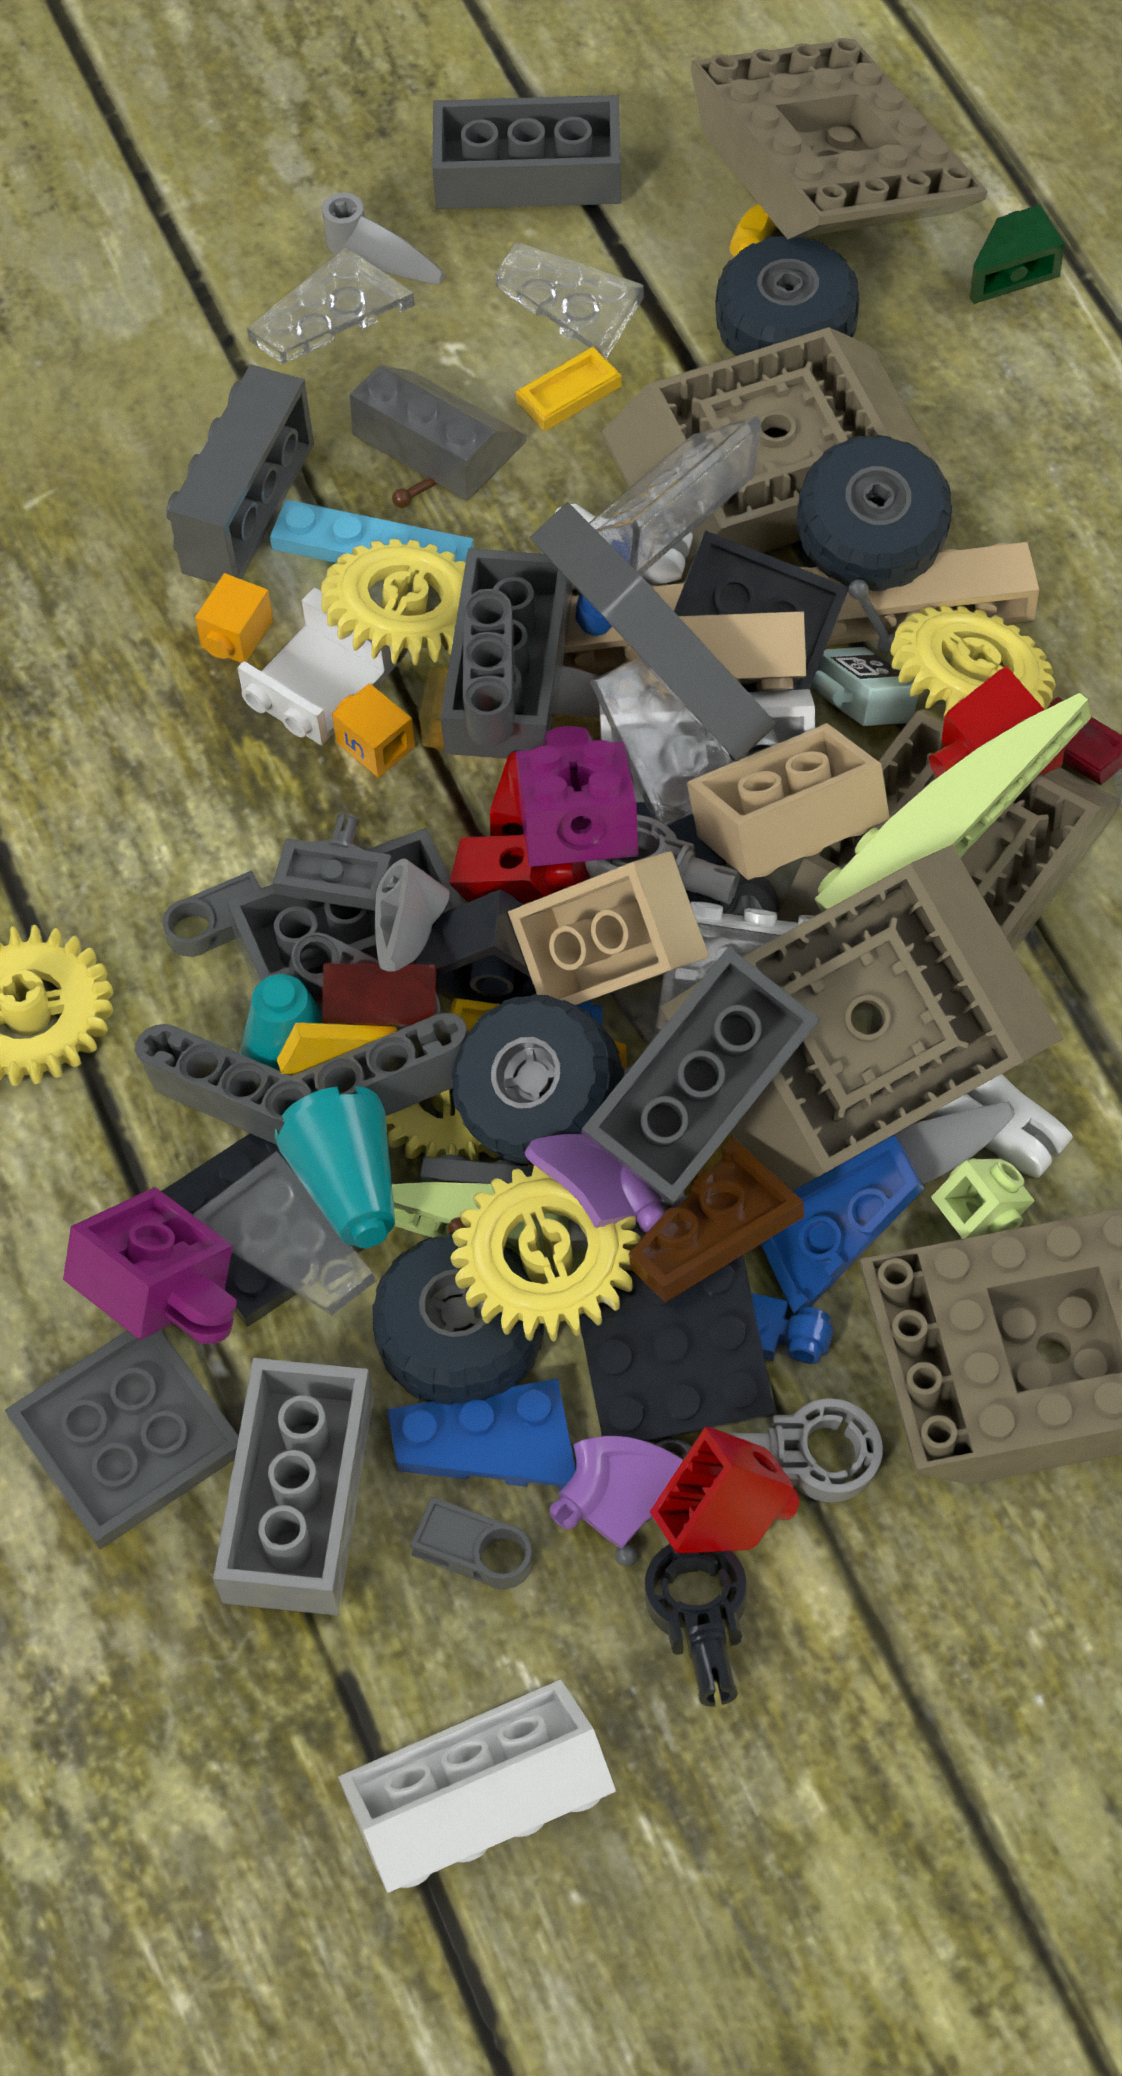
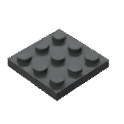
[5,1330,239,1550]

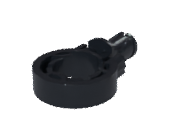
[645,1544,746,1707]

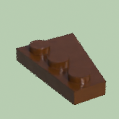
[628,1137,805,1302]

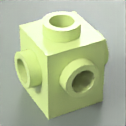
[931,1158,1035,1239]

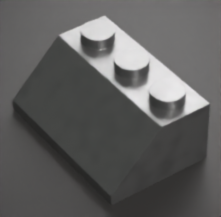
[349,365,526,500]

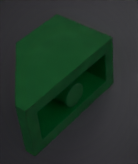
[970,205,1065,304]

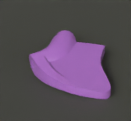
[525,1134,666,1234]
[550,1436,683,1549]

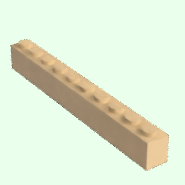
[563,542,1039,674]

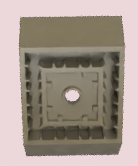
[691,38,988,240]
[602,327,950,581]
[777,705,1121,952]
[660,845,1064,1191]
[860,1208,1122,1485]

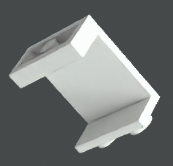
[237,587,398,746]

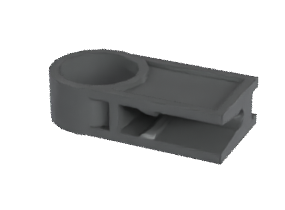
[162,870,261,957]
[410,1497,533,1589]

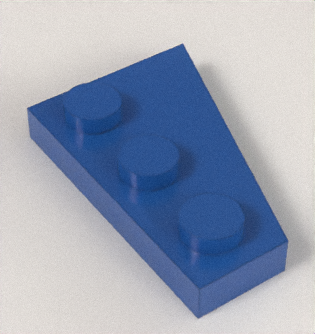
[761,1135,924,1315]
[387,1378,576,1491]

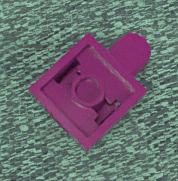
[516,726,638,867]
[63,1187,237,1344]

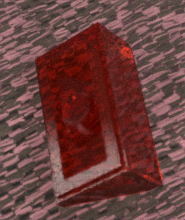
[322,963,436,1025]

